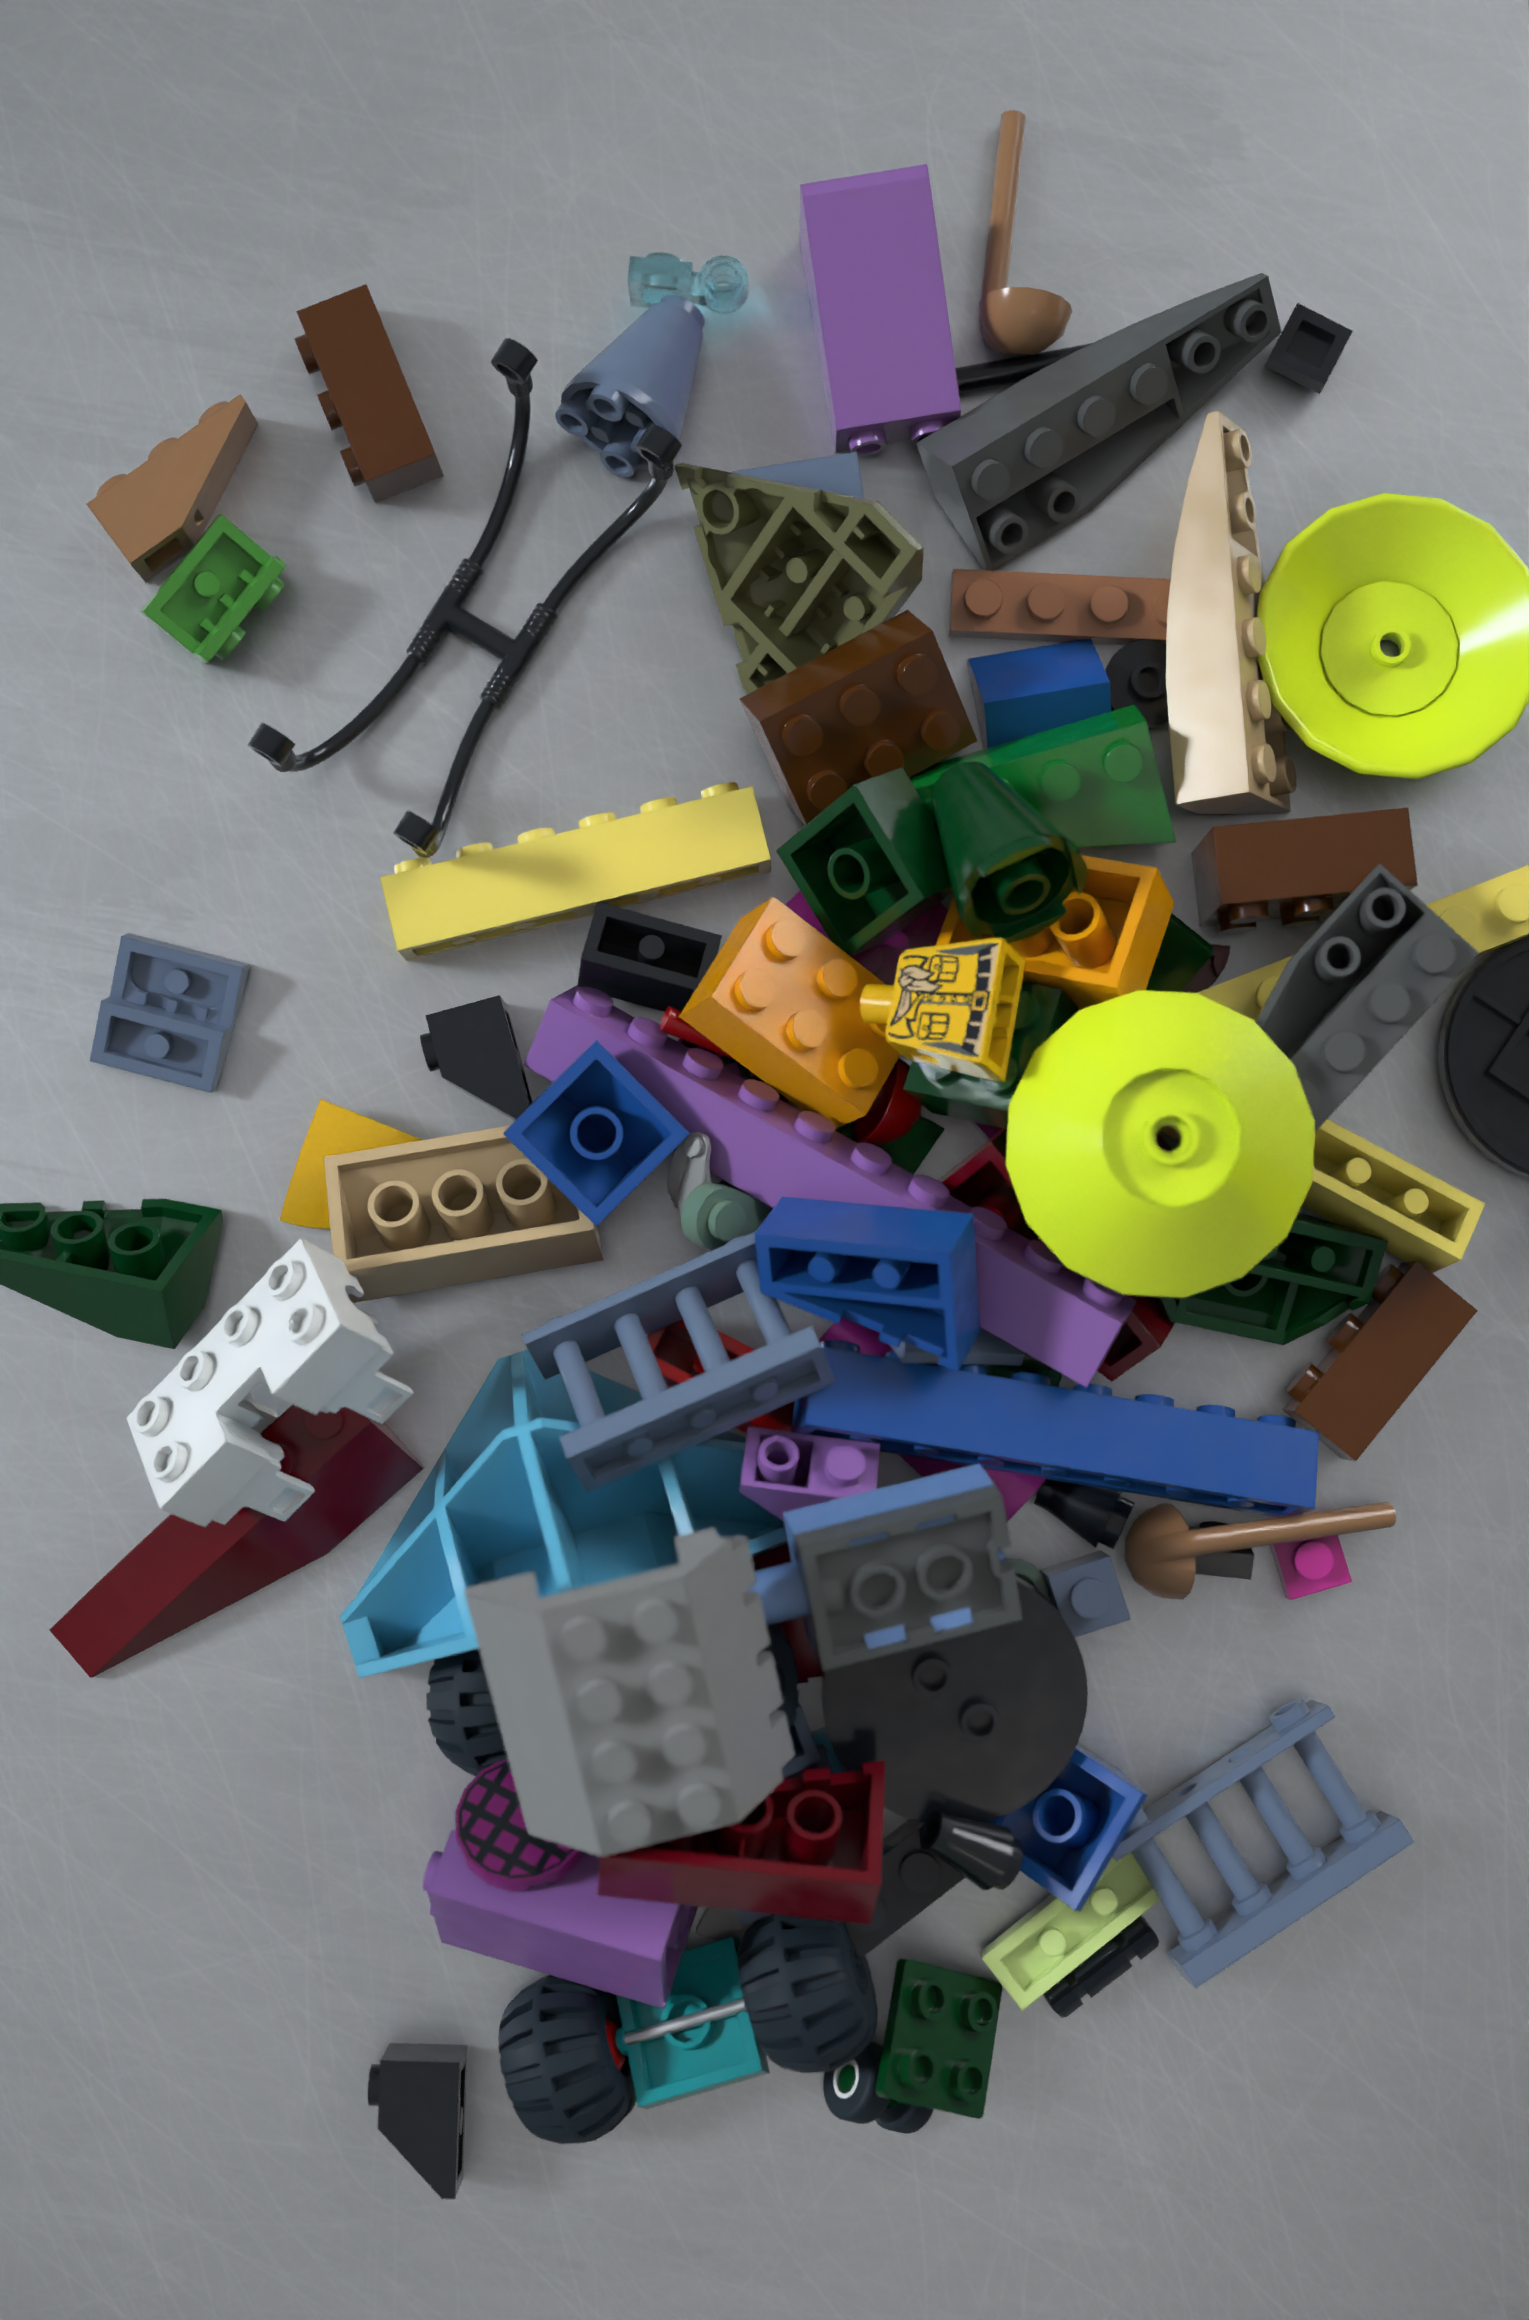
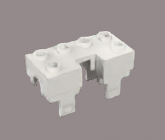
[126,1238,413,1527]

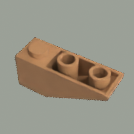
[86,394,258,583]

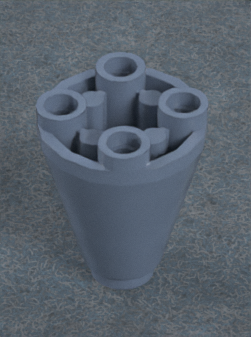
[555,295,705,477]

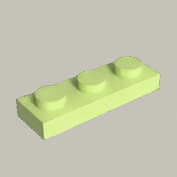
[979,1852,1160,2011]

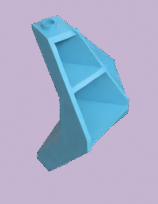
[340,1349,788,1678]

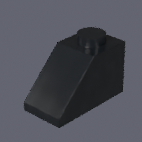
[420,995,533,1121]
[368,2043,468,2199]

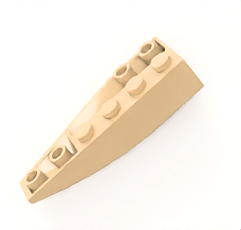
[1166,411,1297,814]

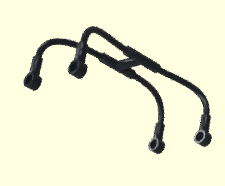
[248,338,682,858]

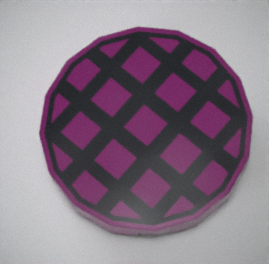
[455,1760,584,1892]

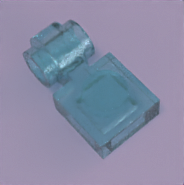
[627,252,749,314]

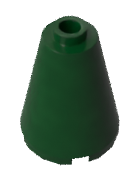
[931,761,1087,943]

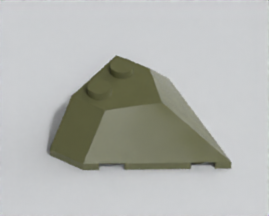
[674,463,924,693]

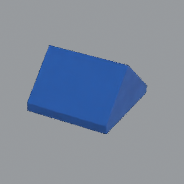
[967,639,1111,749]
[503,1040,690,1227]
[986,1745,1148,1912]

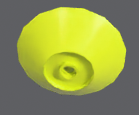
[1257,493,1529,780]
[1006,990,1315,1298]

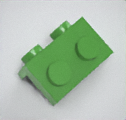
[140,514,287,663]

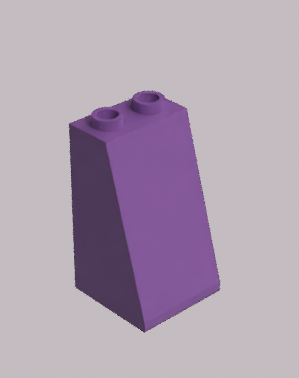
[799,164,961,456]
[423,1830,698,2009]

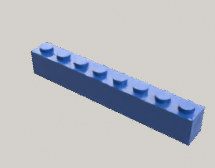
[791,1340,1319,1517]

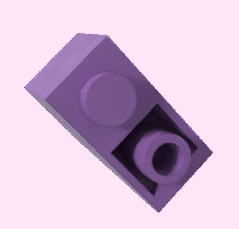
[739,1426,880,1521]

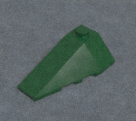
[0,1199,223,1349]

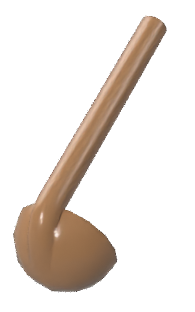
[979,110,1072,355]
[1125,1502,1396,1600]

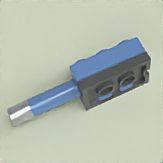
[748,1464,1023,1671]

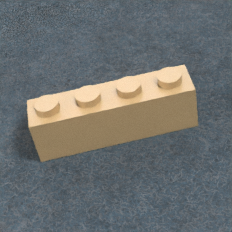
[324,1125,603,1303]

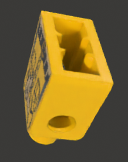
[860,938,1026,1082]

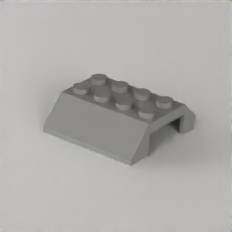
[465,1527,794,1857]

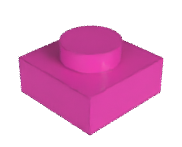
[1269,1535,1352,1600]

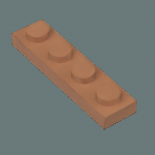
[949,569,1171,645]

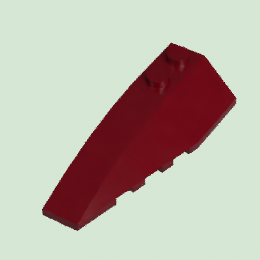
[49,1405,425,1678]

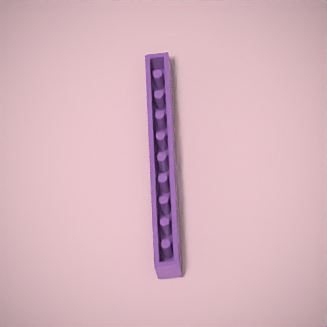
[524,985,1137,1388]

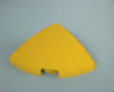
[280,1099,422,1229]

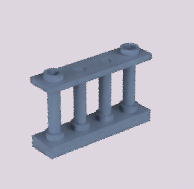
[522,1231,836,1493]
[1112,1698,1414,1988]

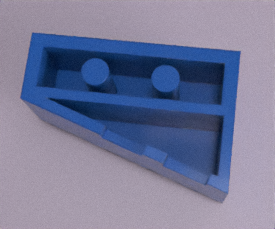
[755,1196,980,1372]

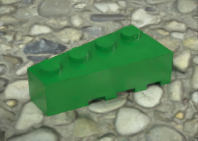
[909,704,1176,847]

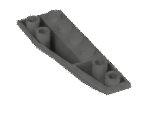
[916,273,1281,571]
[1255,863,1479,1132]

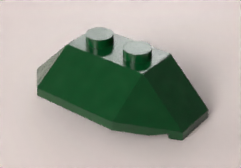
[1156,1212,1388,1345]

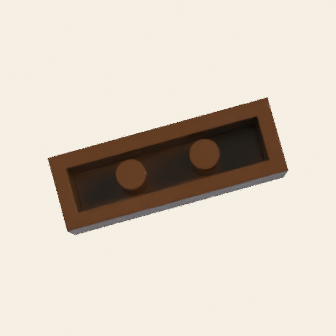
[294,284,444,503]
[1282,1261,1478,1461]

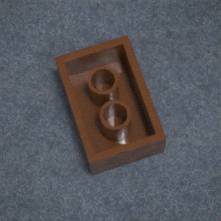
[739,610,977,826]
[1191,808,1418,934]

